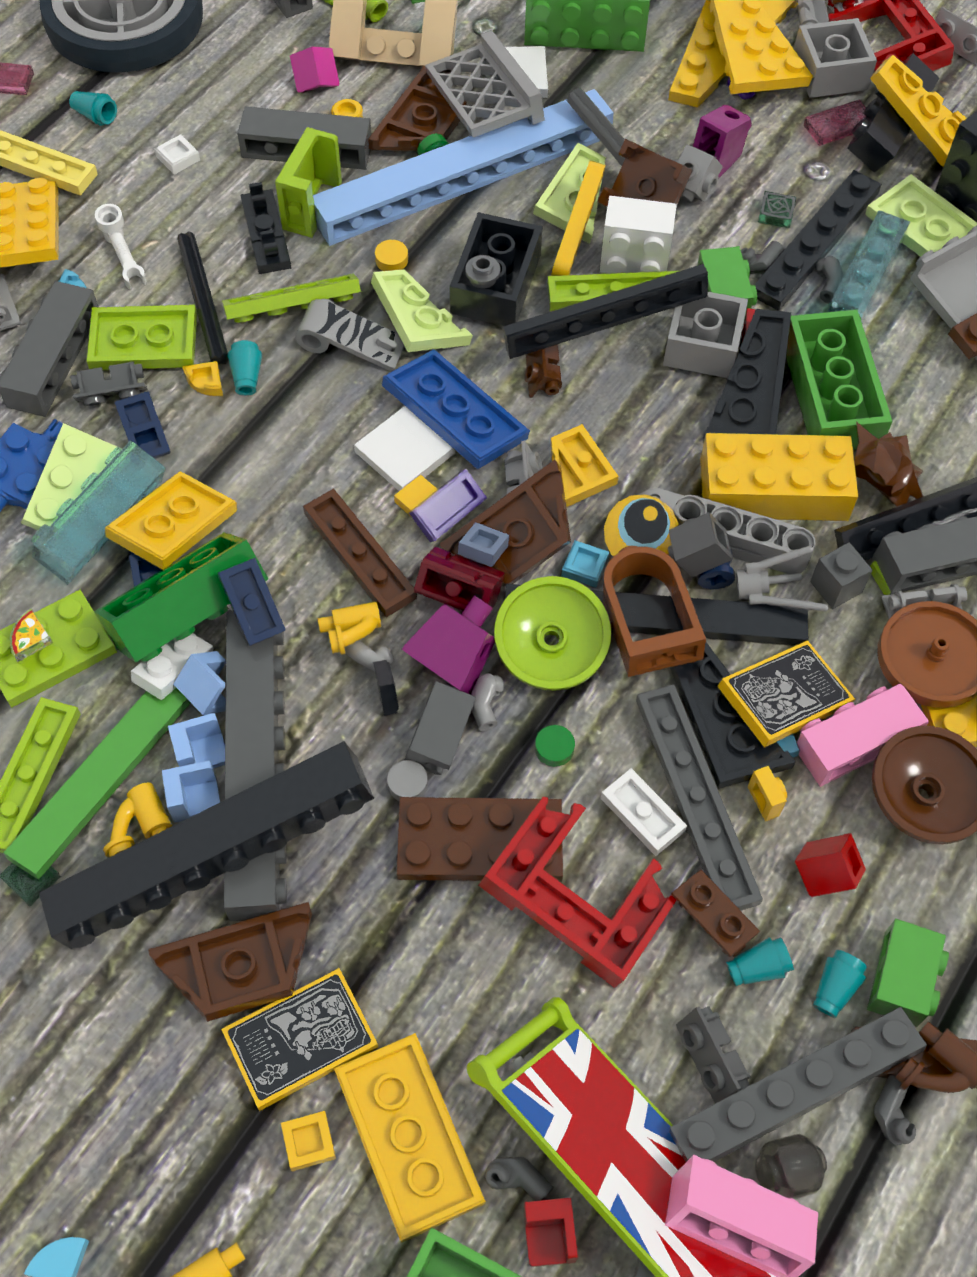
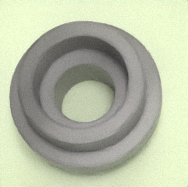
[466,255,500,288]

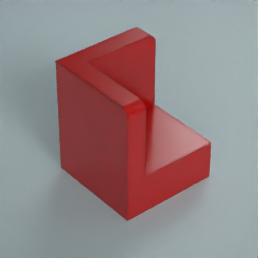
[795,833,866,897]
[523,1198,578,1267]

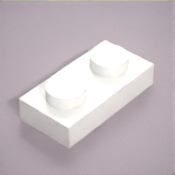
[131,633,213,700]
[601,768,687,856]

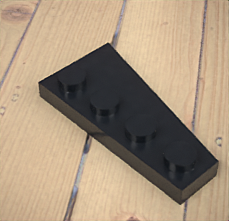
[670,642,796,789]

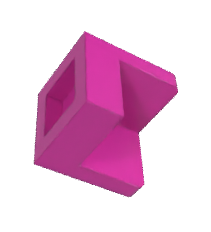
[290,46,340,93]

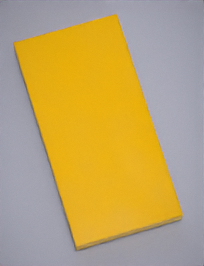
[334,1033,486,1243]

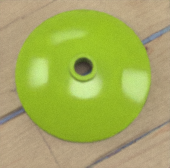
[494,576,611,691]

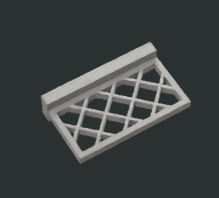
[425,30,545,138]

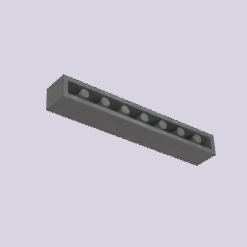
[224,610,287,921]

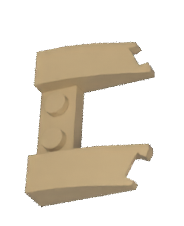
[329,0,458,67]

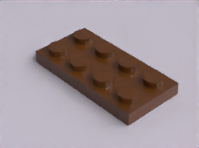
[397,797,563,882]

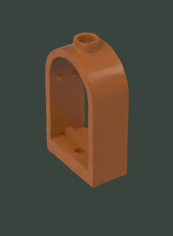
[603,546,706,677]

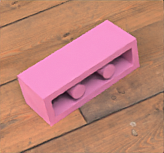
[797,684,929,787]
[665,1155,818,1277]

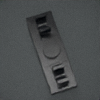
[240,182,292,274]

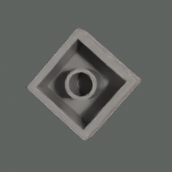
[794,18,877,98]
[663,292,748,378]

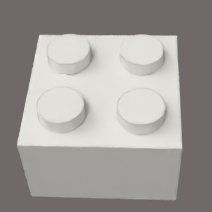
[599,196,677,274]

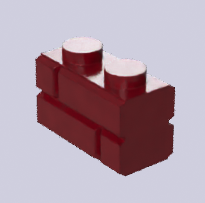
[414,547,505,611]

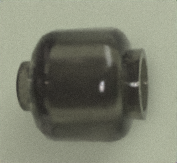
[755,1134,827,1199]

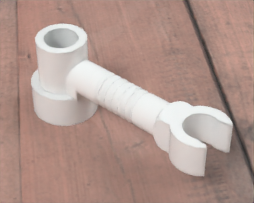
[95,204,146,290]

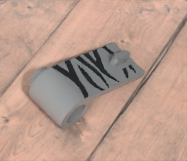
[295,299,404,372]

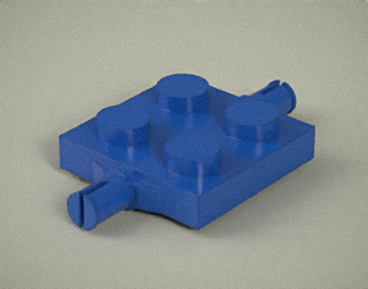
[0,419,63,512]

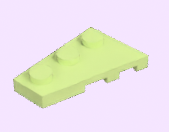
[533,143,606,244]
[371,269,473,352]
[21,423,132,538]

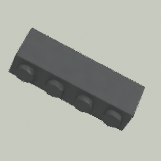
[237,106,371,170]
[0,281,98,417]
[872,517,977,595]

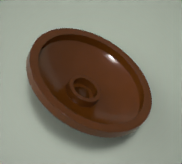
[872,726,977,844]

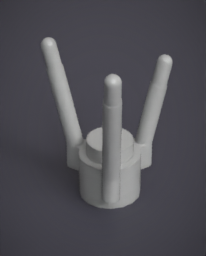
[736,546,829,611]

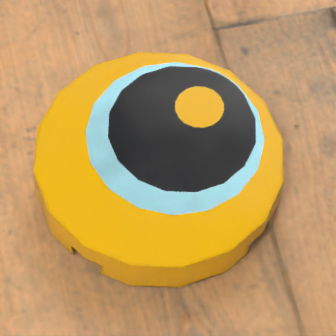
[604,495,678,557]

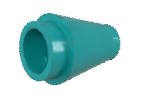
[69,91,117,126]
[227,340,262,396]
[726,937,794,986]
[813,950,867,1018]

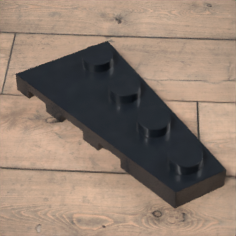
[703,309,791,443]

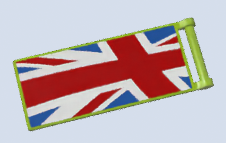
[467,997,776,1277]

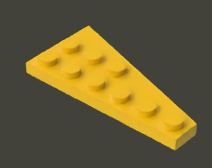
[668,0,798,108]
[709,0,813,94]

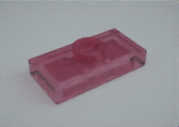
[804,99,866,146]

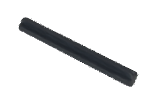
[177,231,228,365]

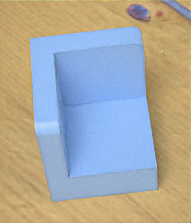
[173,651,226,715]
[168,713,225,768]
[162,761,221,823]

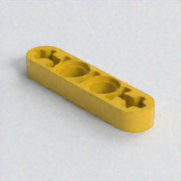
[551,160,606,276]

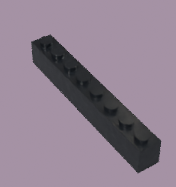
[39,741,374,949]

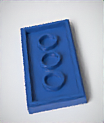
[382,349,530,469]

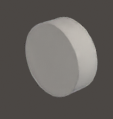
[387,760,428,801]

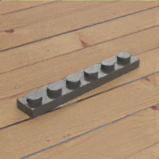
[636,684,763,911]
[669,1007,927,1162]

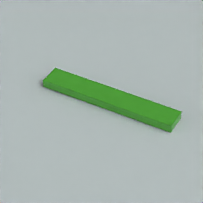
[3,688,191,880]

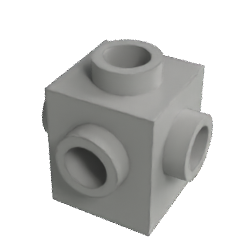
[675,144,723,202]

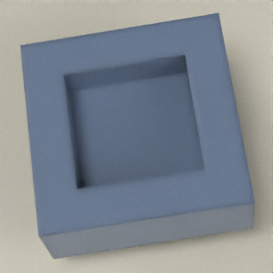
[458,522,509,567]

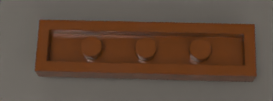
[303,488,417,618]

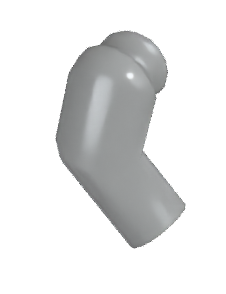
[344,640,393,672]
[470,673,504,731]

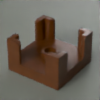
[597,139,693,207]

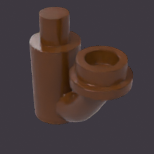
[894,1021,977,1093]

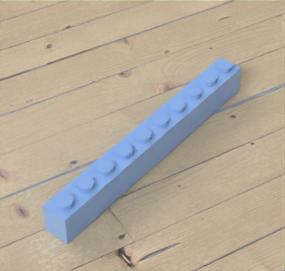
[313,89,614,246]

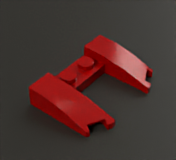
[828,0,954,71]
[478,797,677,988]

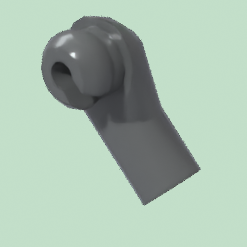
[741,241,784,271]
[816,256,846,303]

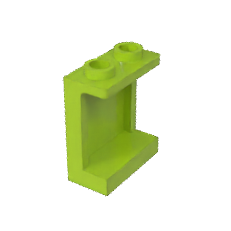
[275,127,342,238]

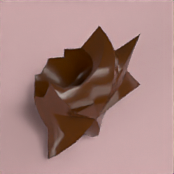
[854,421,924,507]

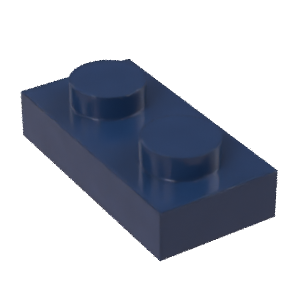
[217,558,286,646]

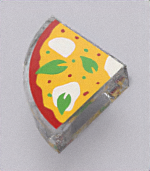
[10,608,53,662]

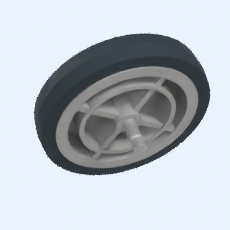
[39,0,203,73]

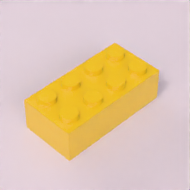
[700,433,858,521]

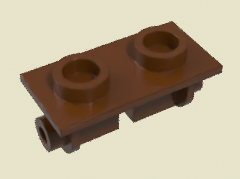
[525,344,562,398]
[671,870,760,958]

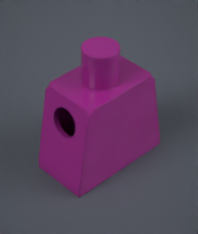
[693,105,752,179]
[401,595,495,694]

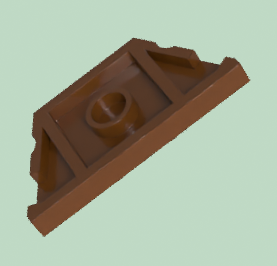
[368,66,467,151]
[440,460,571,584]
[148,902,312,1022]

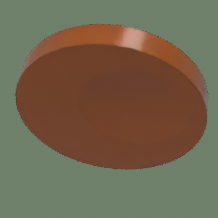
[877,601,977,708]

